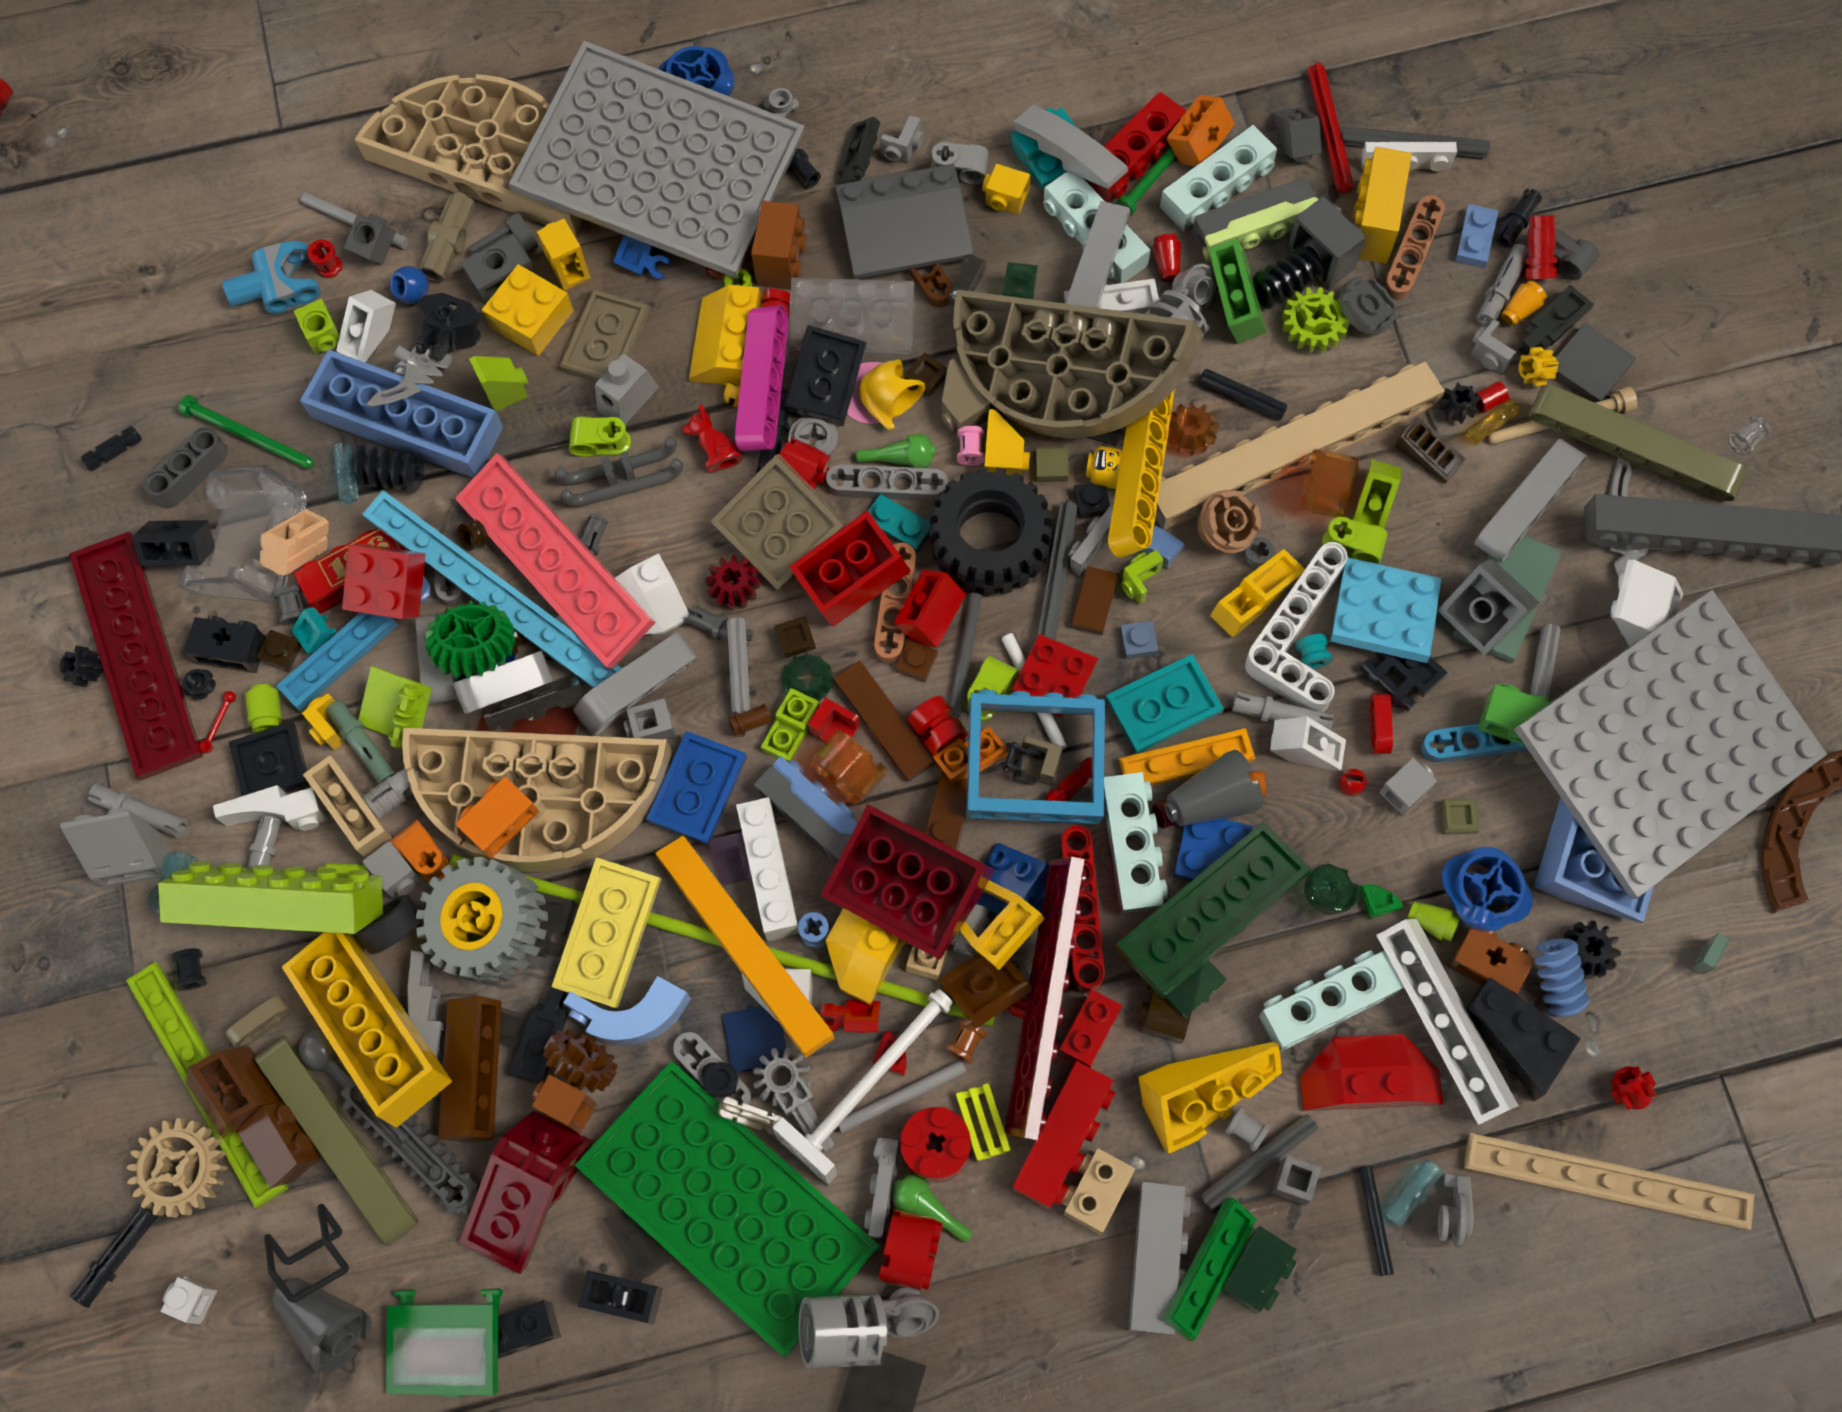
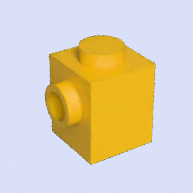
[982,163,1030,215]

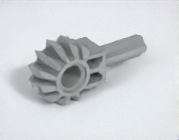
[753,1048,835,1154]

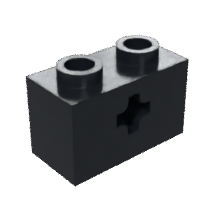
[132,520,216,566]
[184,616,266,674]
[578,1270,663,1325]

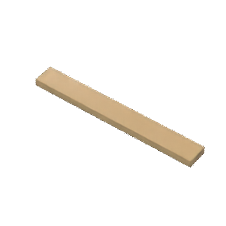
[1463,1133,1755,1231]

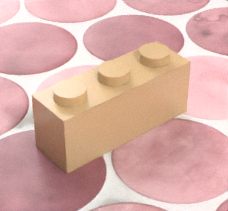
[303,755,393,859]

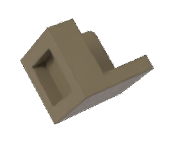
[1016,736,1063,786]

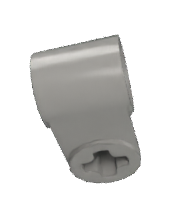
[931,142,989,185]

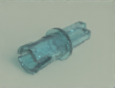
[332,443,358,504]

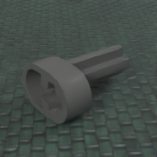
[469,212,539,254]

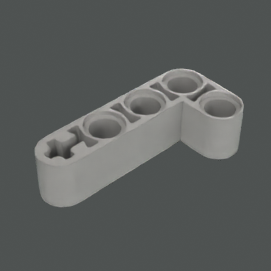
[573,632,698,736]

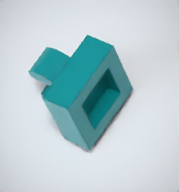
[291,607,336,654]

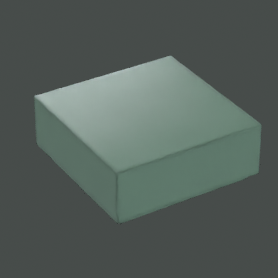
[1691,933,1729,975]

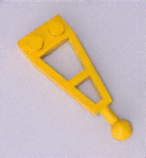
[960,880,1045,970]

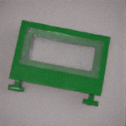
[386,1288,503,1397]

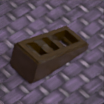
[1395,416,1465,483]

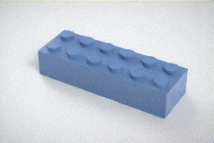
[300,349,503,478]

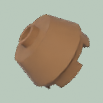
[1197,490,1261,553]

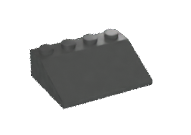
[836,164,973,279]

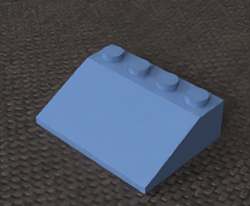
[1534,797,1654,923]

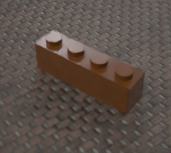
[438,996,502,1142]

